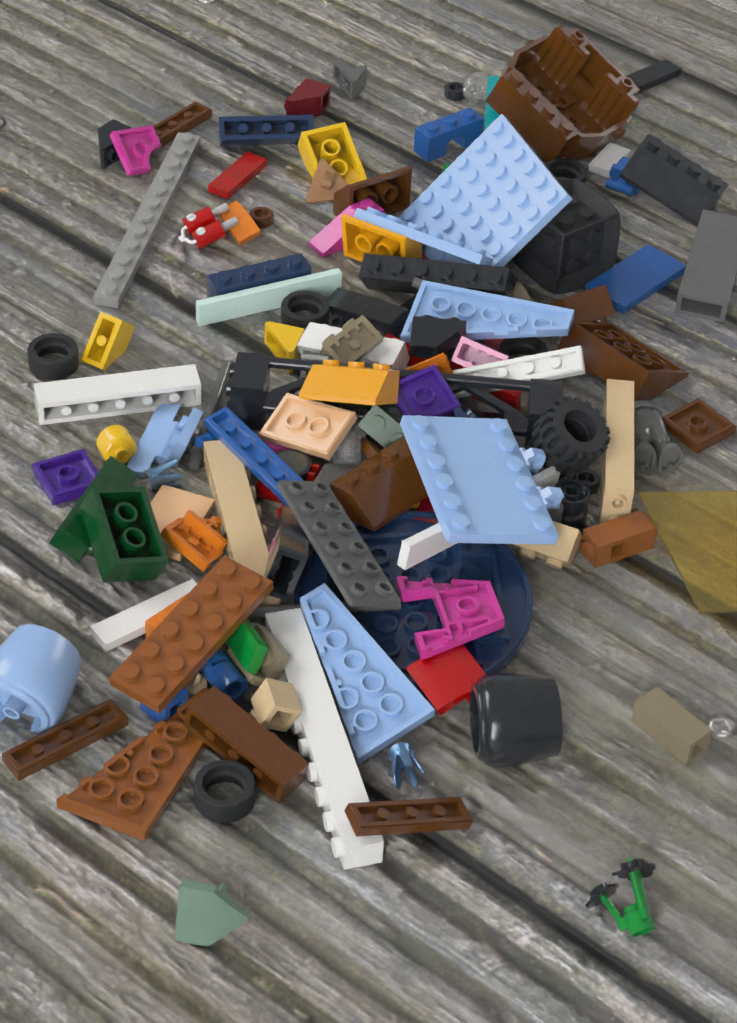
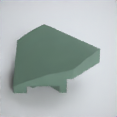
[174,878,251,946]

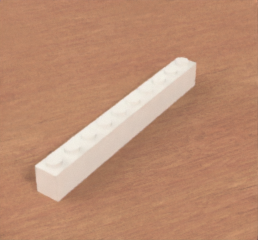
[265,608,384,870]

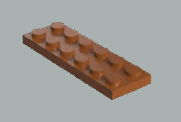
[109,556,274,714]

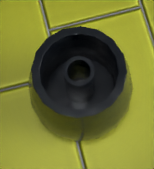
[469,673,563,767]

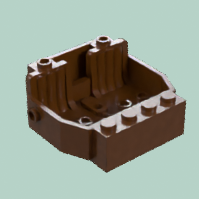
[486,25,640,162]

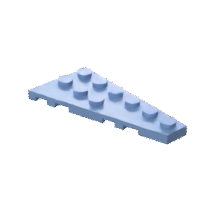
[300,583,435,765]

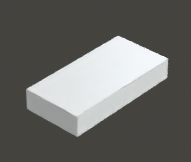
[588,142,630,178]

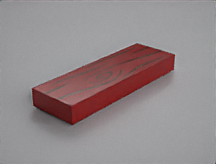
[208,152,267,199]

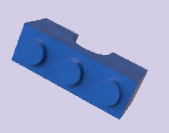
[413,108,484,162]

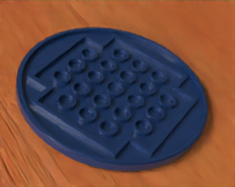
[294,511,533,699]

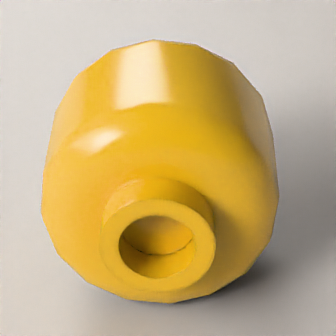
[96,425,137,464]

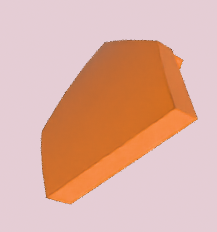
[161,510,227,572]

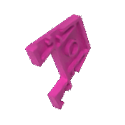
[396,576,505,660]

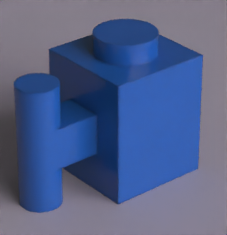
[605,156,641,196]

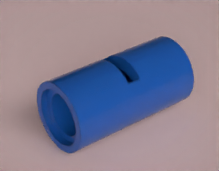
[199,647,248,702]

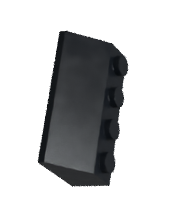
[619,134,729,227]

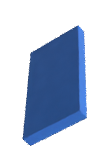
[585,244,686,314]

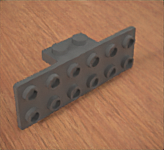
[277,480,401,606]

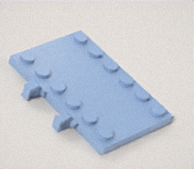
[400,415,564,545]

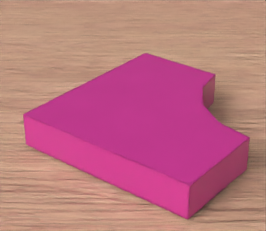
[109,125,162,176]

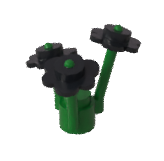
[585,858,656,937]

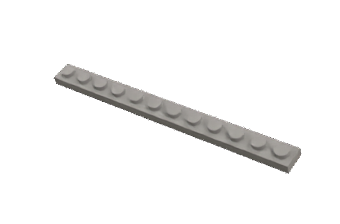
[93,132,201,308]

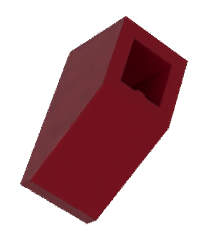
[284,79,331,117]

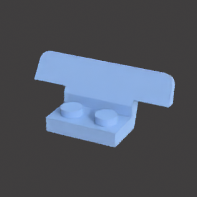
[127,404,203,478]

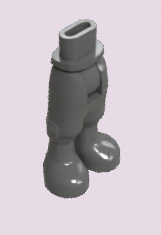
[634,401,684,473]

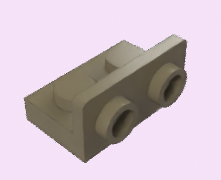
[320,315,384,364]
[226,624,291,687]

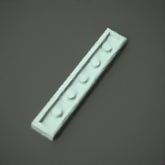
[196,268,342,326]

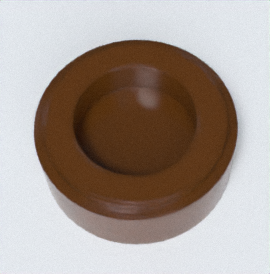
[249,207,274,228]

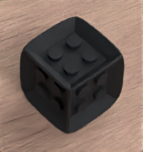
[512,179,621,294]

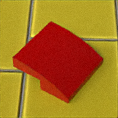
[406,644,486,716]

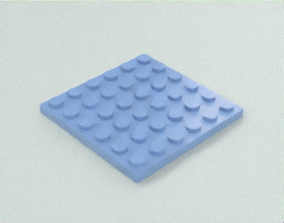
[398,114,572,267]

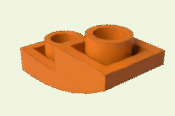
[218,200,261,246]

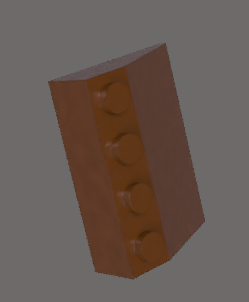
[557,321,689,401]

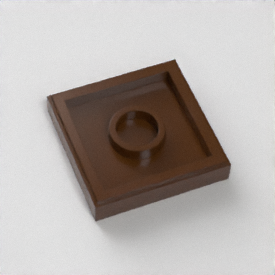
[662,398,737,454]

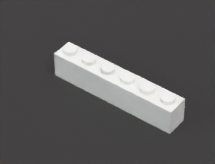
[34,364,201,425]

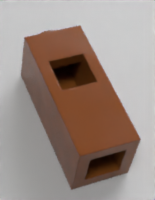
[580,510,657,568]

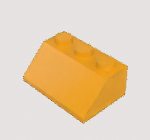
[341,214,422,262]
[299,359,400,406]

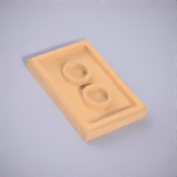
[259,393,358,460]
[150,485,215,561]

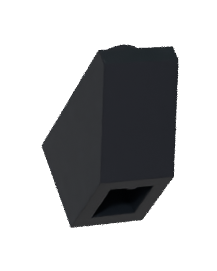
[98,119,132,169]
[410,315,467,358]

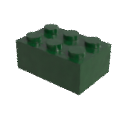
[79,486,169,583]

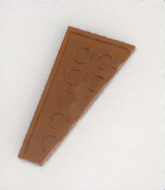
[56,688,232,841]

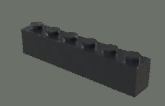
[359,253,517,298]

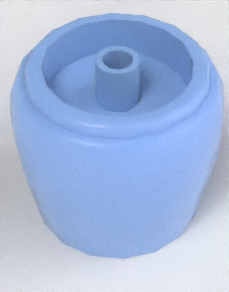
[0,624,82,733]

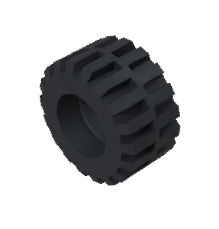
[532,396,610,474]

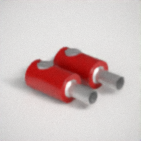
[178,203,239,249]

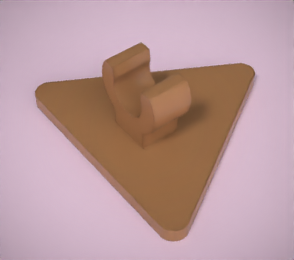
[305,159,349,204]

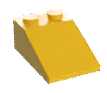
[297,122,367,185]

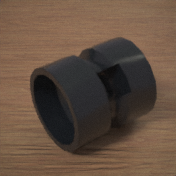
[554,478,591,530]

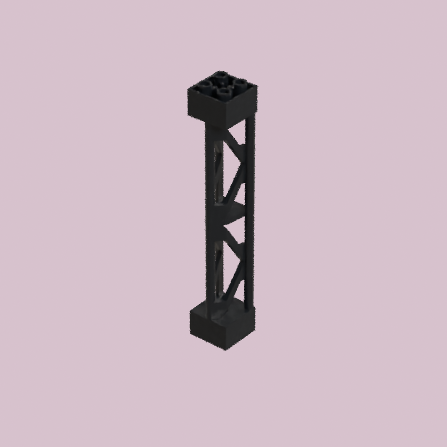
[226,352,564,448]

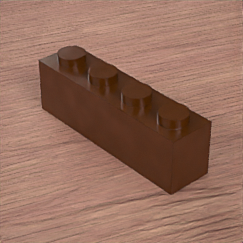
[184,686,309,804]

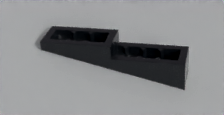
[326,287,409,337]

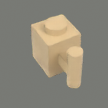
[250,678,302,732]

